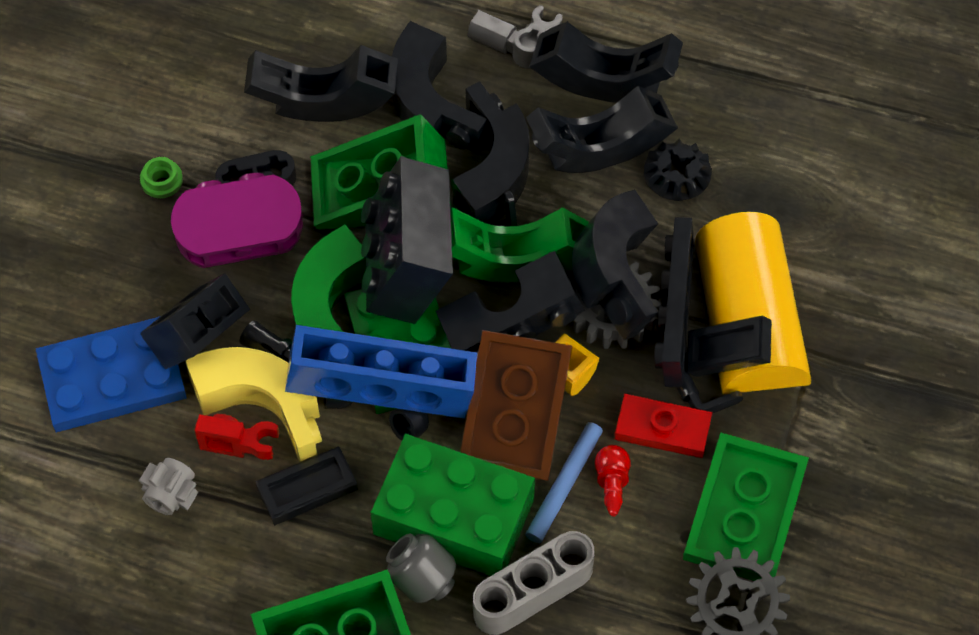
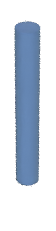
[525,422,603,544]

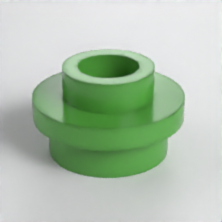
[140,157,183,198]

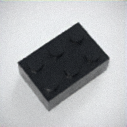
[361,156,453,324]

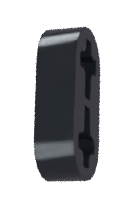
[215,150,296,186]

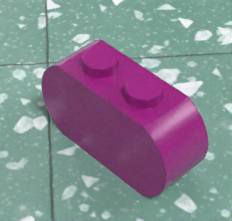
[171,173,303,268]

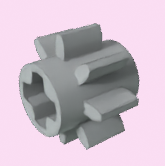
[139,458,198,515]

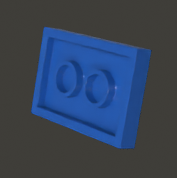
[35,316,187,432]

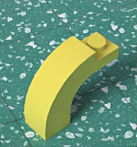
[185,347,322,462]

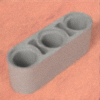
[473,531,594,635]

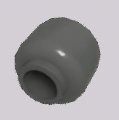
[386,533,456,603]

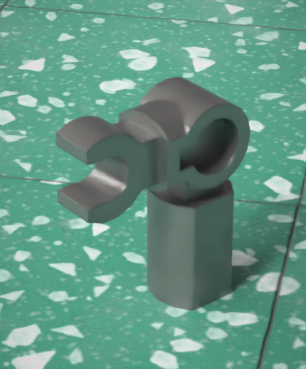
[467,5,563,68]

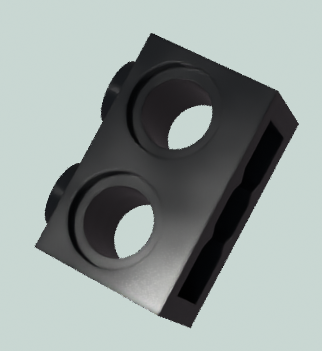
[140,273,250,370]

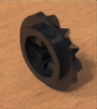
[644,138,712,201]

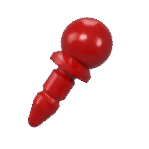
[595,445,631,517]

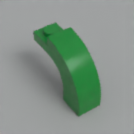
[450,207,589,283]
[291,224,366,332]

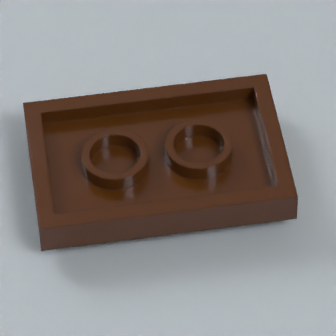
[460,330,572,481]

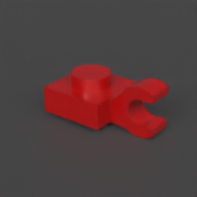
[194,414,280,460]

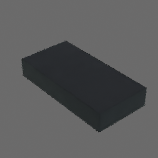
[687,315,772,377]
[255,446,358,526]

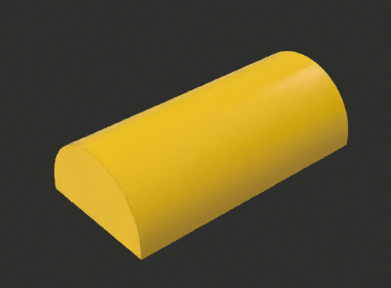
[695,212,811,394]

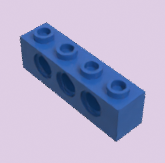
[285,325,477,419]

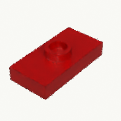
[614,393,712,459]

